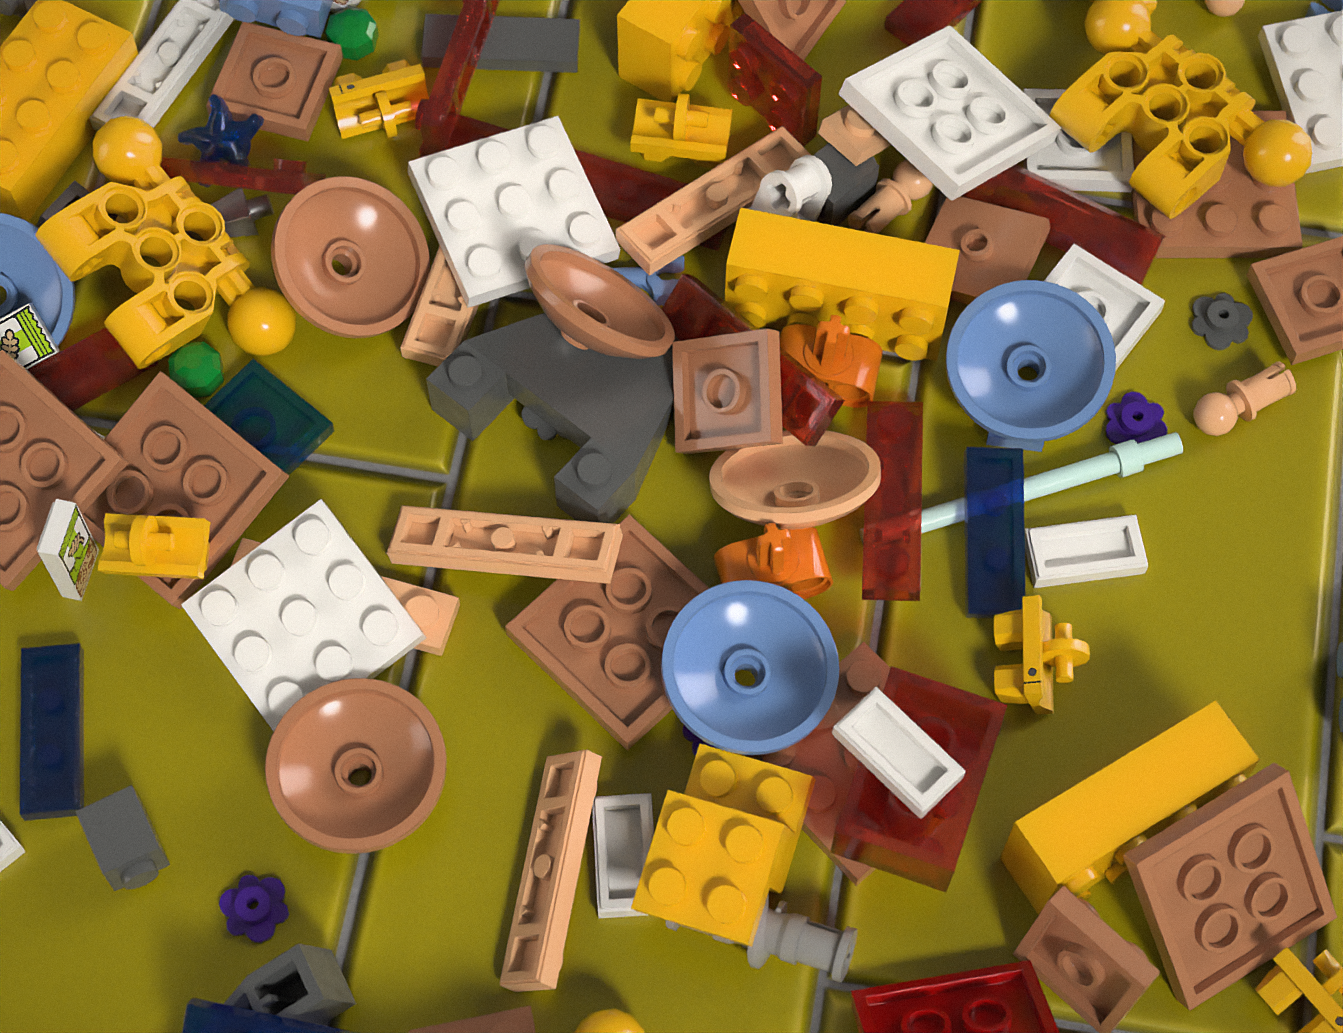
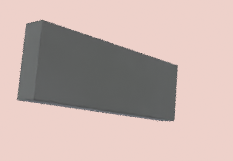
[421,14,580,73]

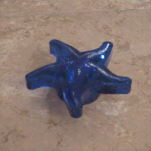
[177,94,264,188]

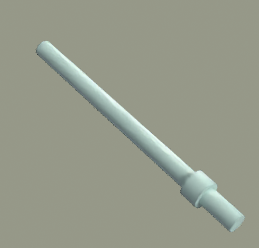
[859,432,1183,550]

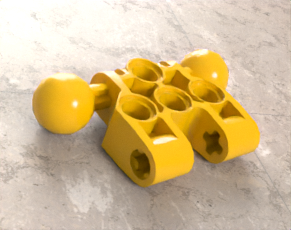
[1049,0,1312,219]
[35,115,296,369]

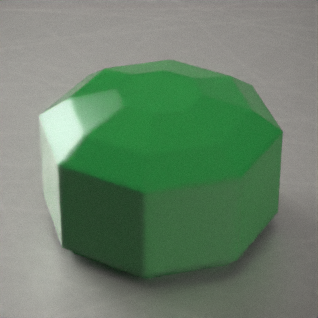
[326,7,379,61]
[168,341,224,398]

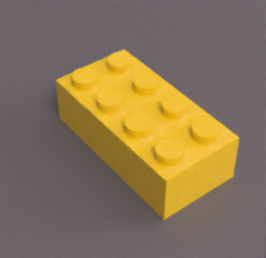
[0,0,138,221]
[617,0,747,102]
[724,207,960,361]
[1000,701,1260,915]

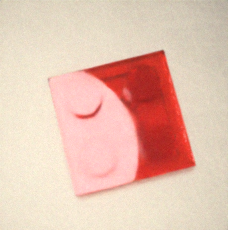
[727,13,822,147]

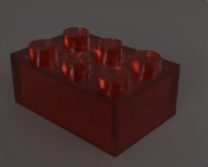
[830,666,1008,892]

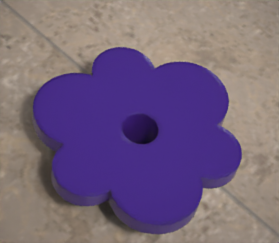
[1106,392,1167,444]
[219,875,289,943]

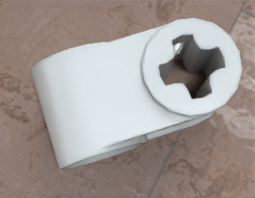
[749,155,832,222]

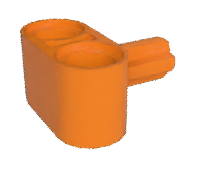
[779,315,883,408]
[713,522,833,599]

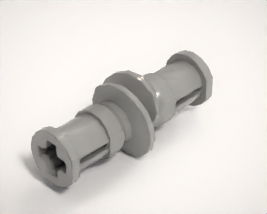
[666,893,857,982]

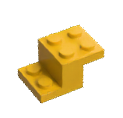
[631,743,816,947]

